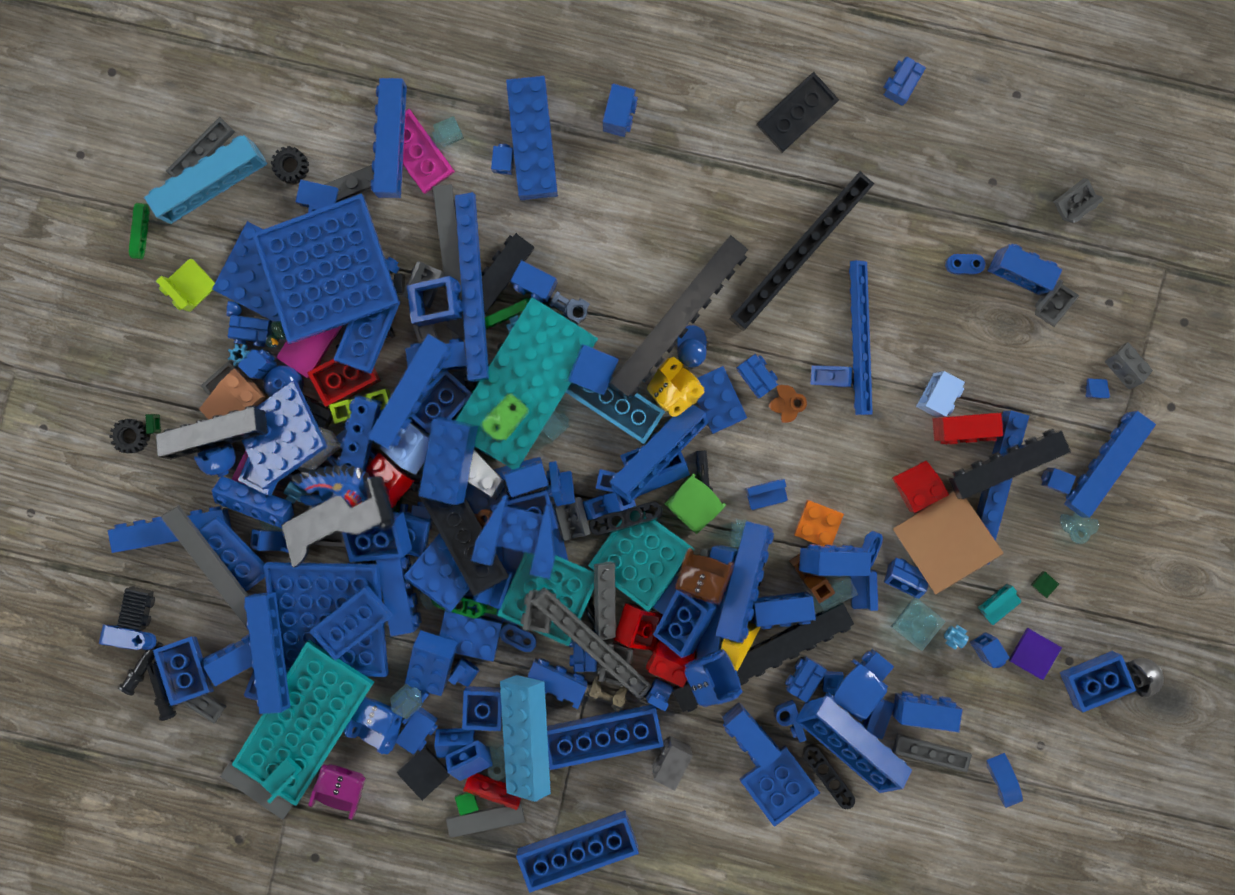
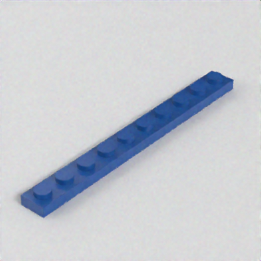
[455,192,489,382]

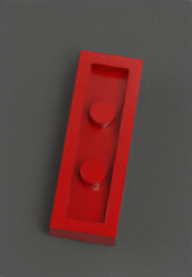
[463,773,521,810]

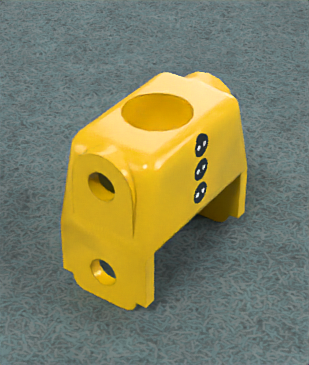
[647,357,705,417]

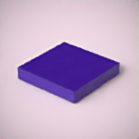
[1008,628,1062,680]

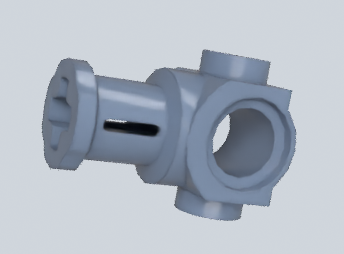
[549,291,590,325]

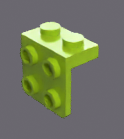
[156,259,215,312]

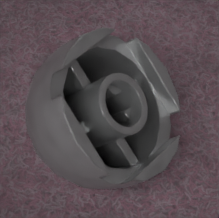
[1125,658,1164,698]

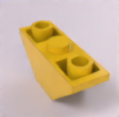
[721,622,760,671]

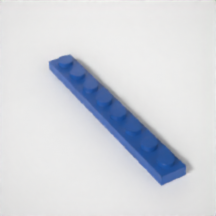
[849,260,873,415]

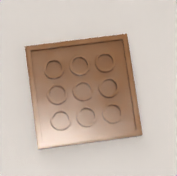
[893,491,1004,595]

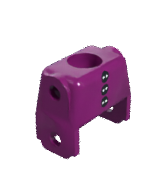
[308,764,366,820]

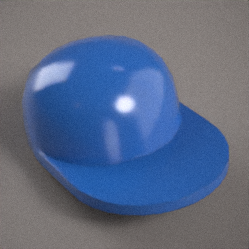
[677,325,707,368]

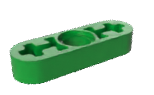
[129,203,150,259]
[485,298,531,329]
[431,595,486,618]

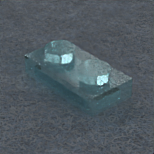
[820,577,858,611]

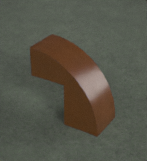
[789,553,835,604]

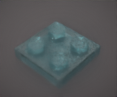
[891,597,946,651]

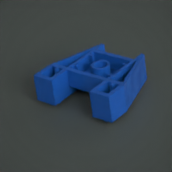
[471,495,555,579]

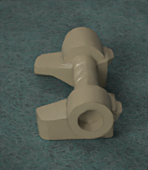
[584,676,627,711]

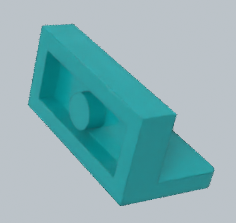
[977,584,1021,625]
[261,756,302,804]

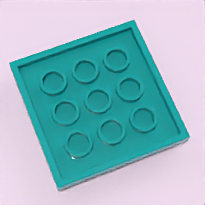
[588,506,694,612]
[498,552,594,646]

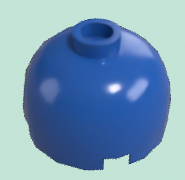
[264,365,304,397]
[194,443,236,477]

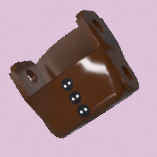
[676,548,734,604]

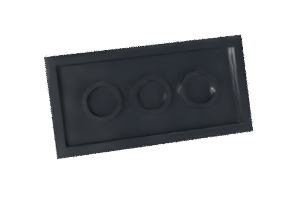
[757,72,839,153]

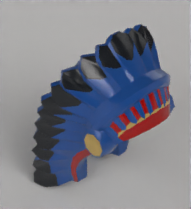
[292,464,372,508]

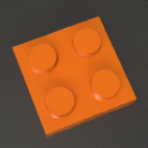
[794,500,844,546]

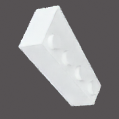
[468,450,504,499]

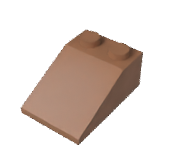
[199,368,268,419]

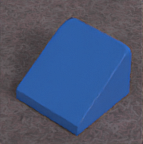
[1086,378,1110,399]

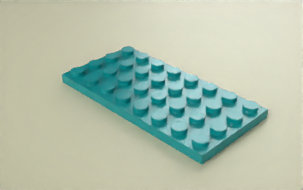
[456,297,599,469]
[232,640,374,806]

